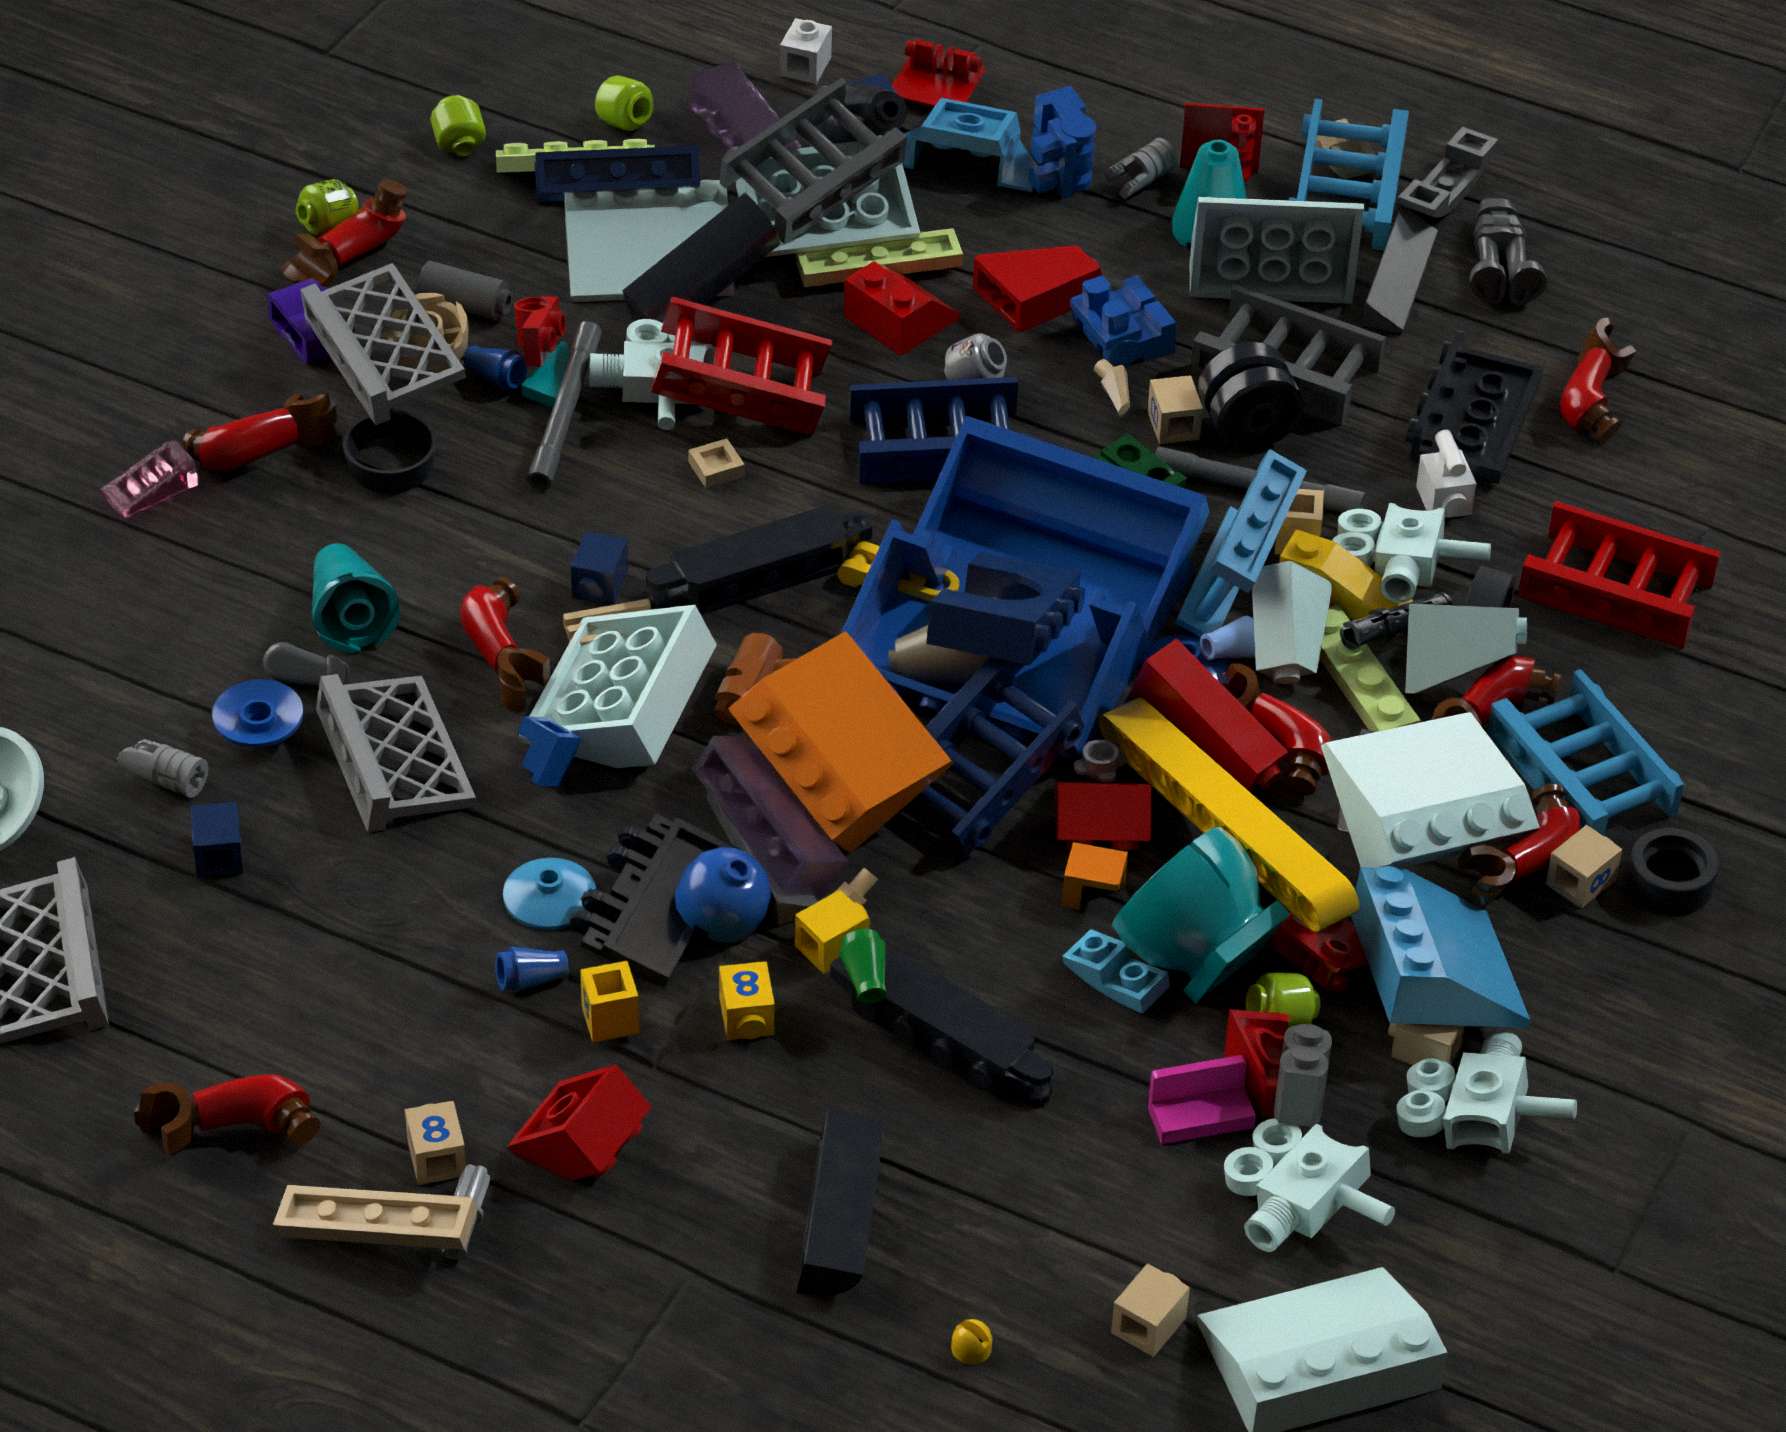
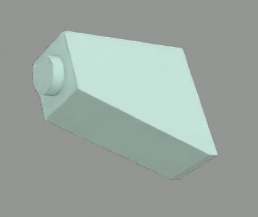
[1252,561,1332,684]
[1405,604,1527,693]

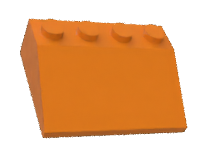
[728,631,954,853]

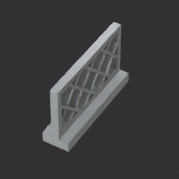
[300,263,466,426]
[316,674,476,832]
[0,857,109,1044]

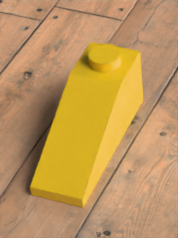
[1279,529,1414,620]

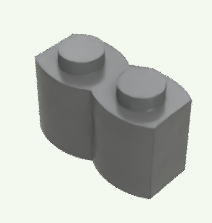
[1273,1024,1332,1127]

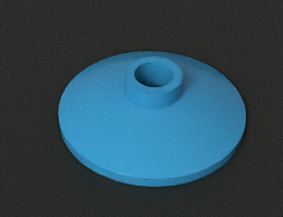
[503,858,596,930]

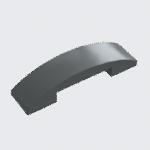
[1397,127,1498,218]

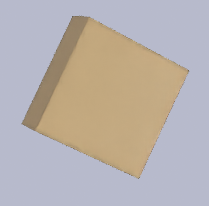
[688,438,744,489]

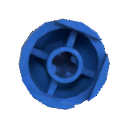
[675,847,771,943]

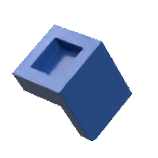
[517,716,582,787]

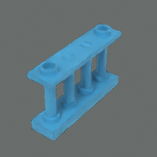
[1289,99,1409,251]
[1174,449,1307,638]
[1487,669,1684,836]

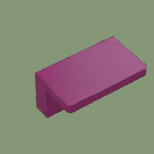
[1148,1055,1256,1145]

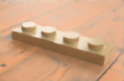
[273,1185,478,1250]

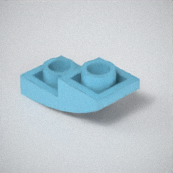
[1063,929,1170,1014]

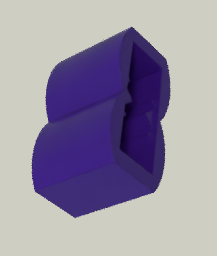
[267,278,354,364]

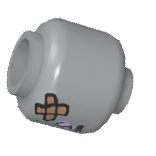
[944,333,1007,380]

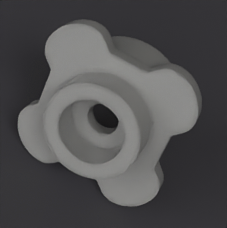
[1074,740,1126,783]

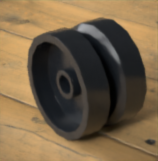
[1198,342,1304,451]

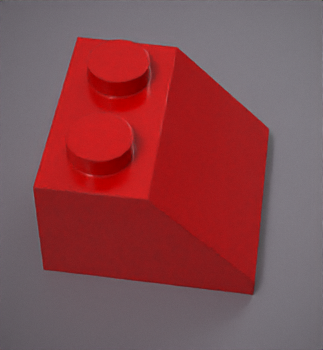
[844,261,960,356]
[1054,782,1151,850]
[507,1064,652,1181]

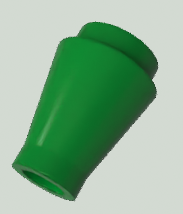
[839,929,887,1004]

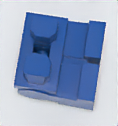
[1029,86,1096,199]
[1070,275,1176,368]

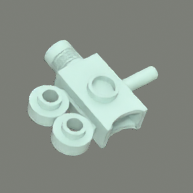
[589,319,712,430]
[1332,503,1491,603]
[1397,1030,1577,1153]
[1224,1118,1395,1252]

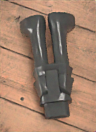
[1469,198,1547,305]

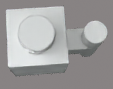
[1416,430,1476,518]

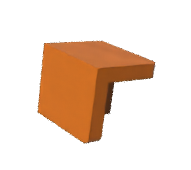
[1062,842,1128,910]

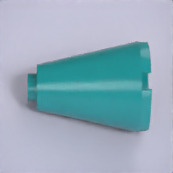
[1172,140,1247,247]
[312,543,401,653]

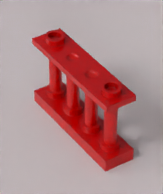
[651,297,832,436]
[1518,501,1721,649]

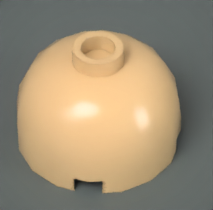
[384,293,469,373]

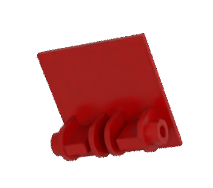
[892,38,986,108]
[1180,102,1265,185]
[1269,912,1369,993]

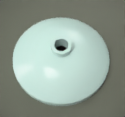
[0,727,44,851]

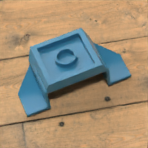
[902,98,1038,192]

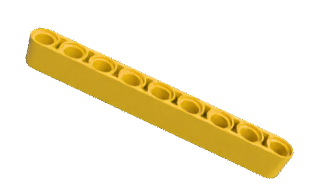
[1098,697,1359,932]

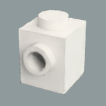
[780,18,832,84]

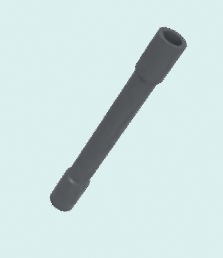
[527,321,602,490]
[1155,446,1365,513]

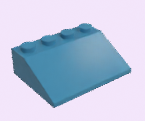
[1351,866,1530,1028]

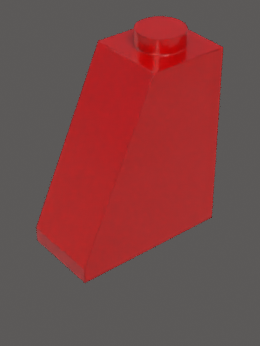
[973,246,1102,333]

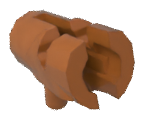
[714,633,798,725]

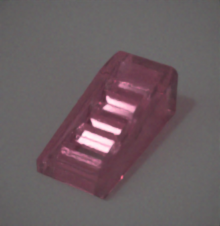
[101,439,198,519]

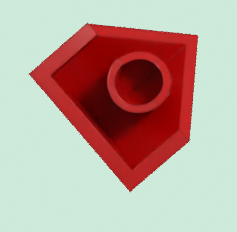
[1224,1009,1290,1118]

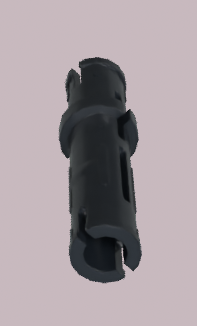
[1340,592,1453,650]

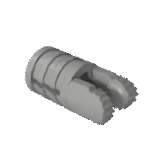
[1103,138,1178,200]
[117,739,208,798]

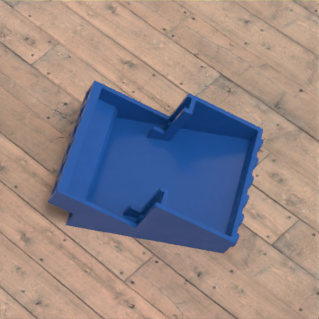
[841,416,1210,761]

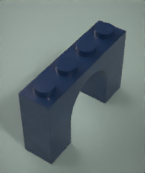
[926,552,1085,665]

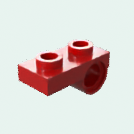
[514,296,566,367]

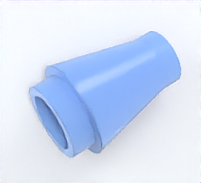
[1200,616,1256,660]

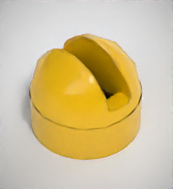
[951,1319,992,1365]

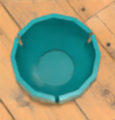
[1112,827,1290,1004]

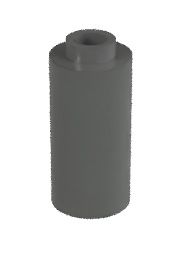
[417,261,513,321]

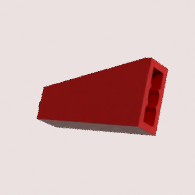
[1124,638,1288,793]

